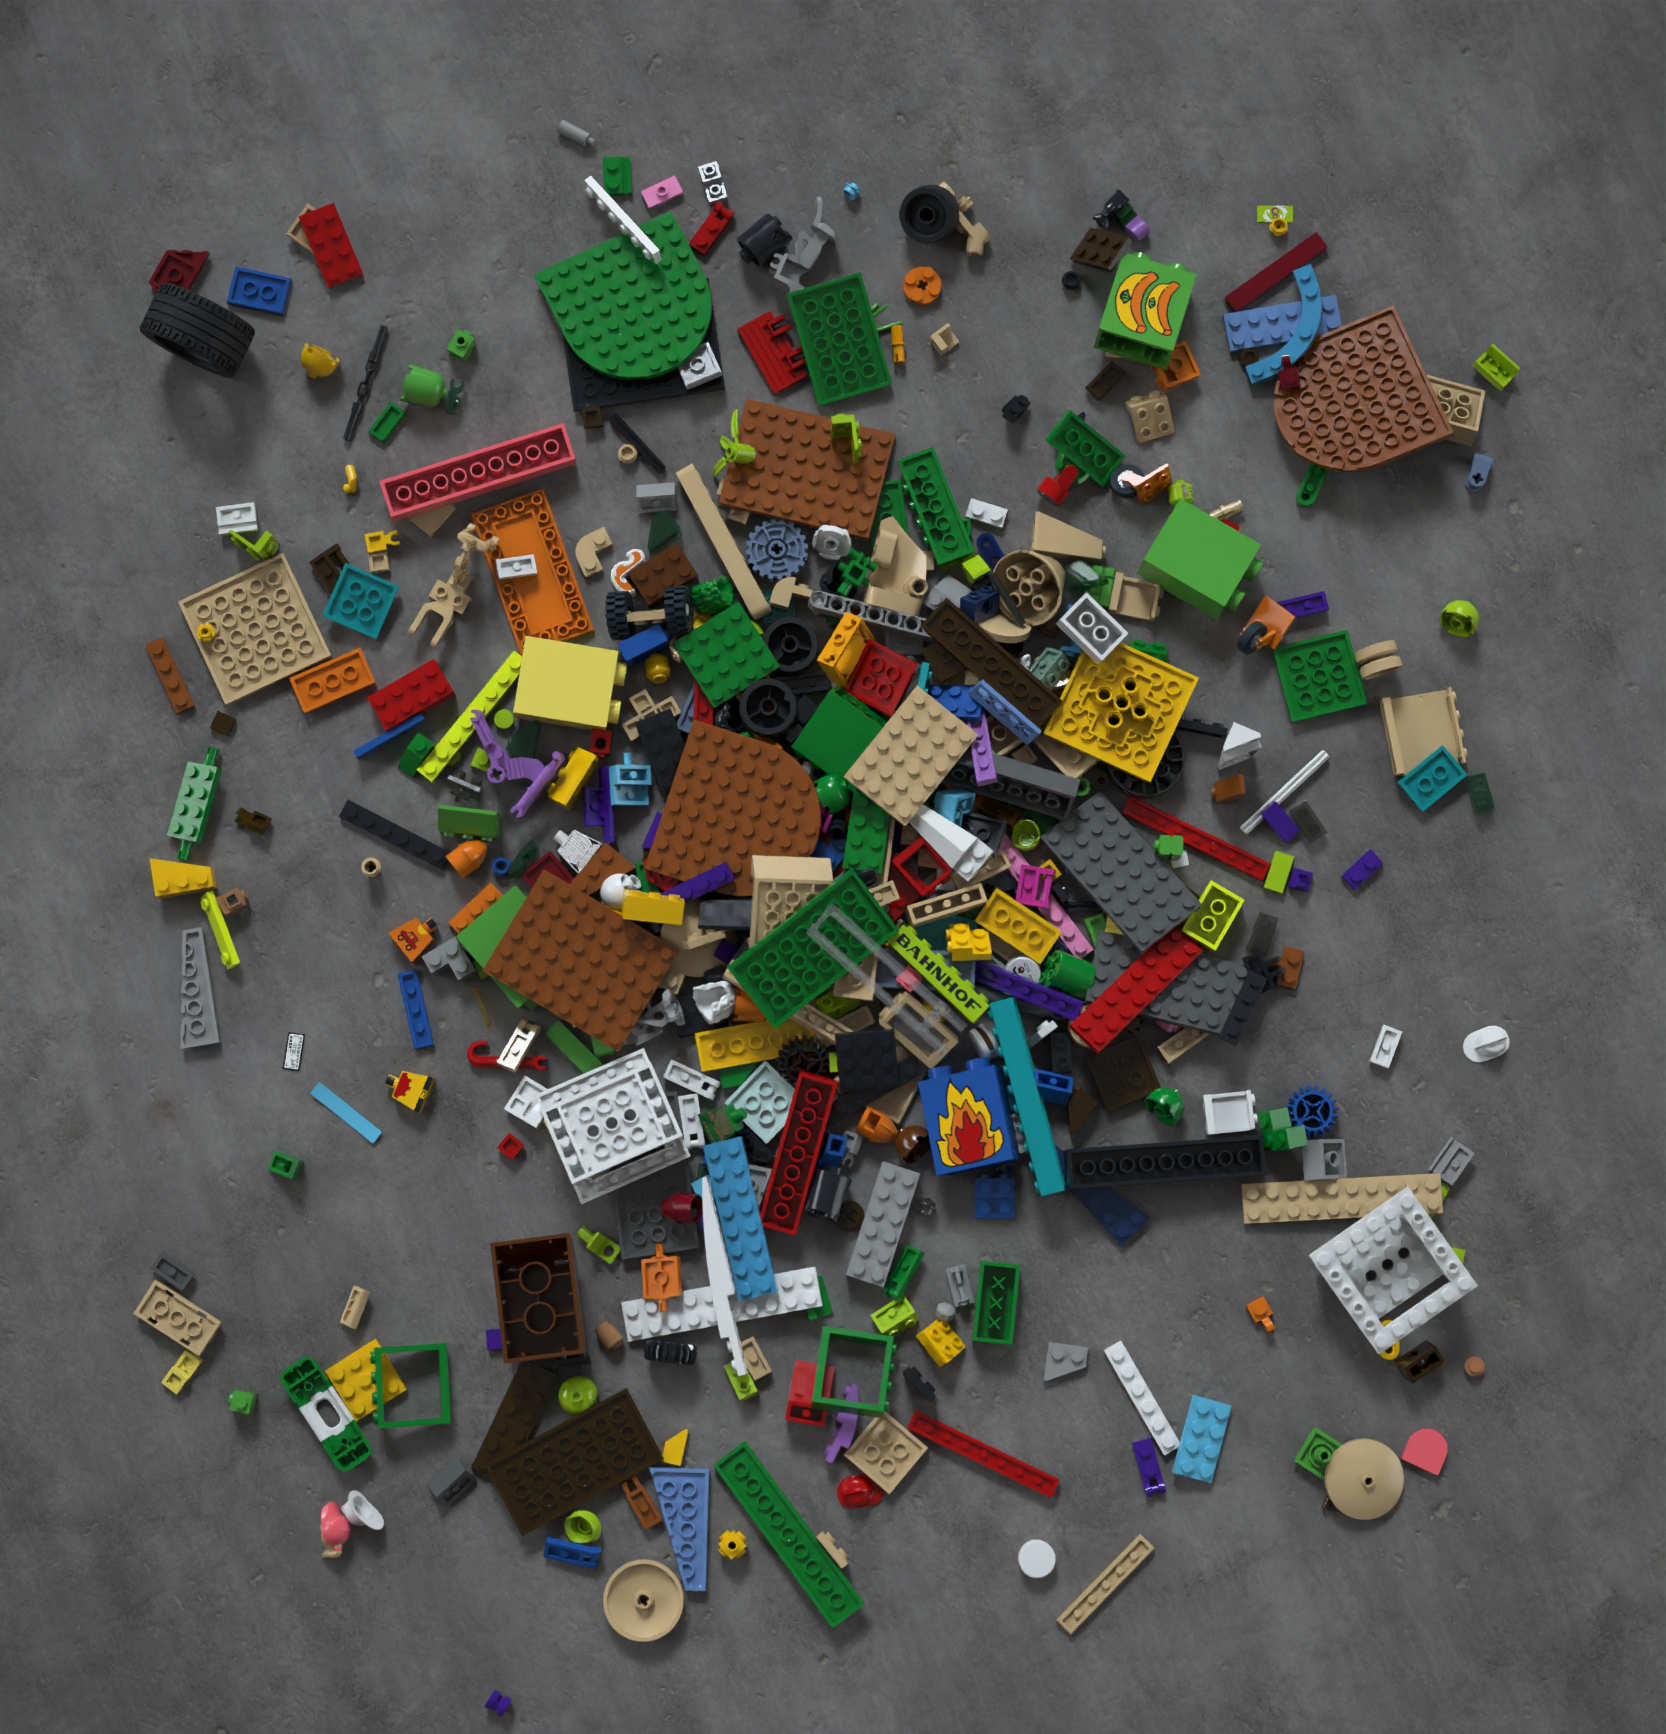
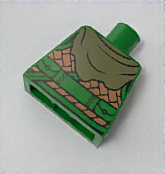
[698,1104,747,1144]

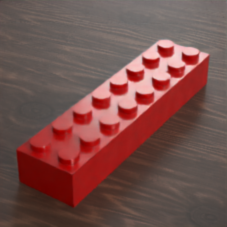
[760,1070,839,1235]

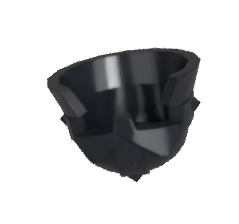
[819,561,858,599]

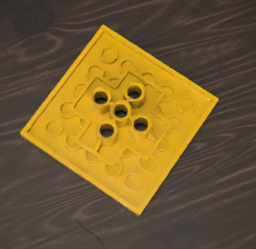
[1043,642,1199,783]

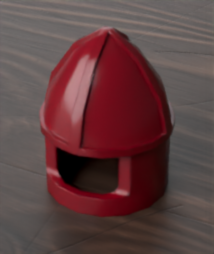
[660,1192,703,1224]

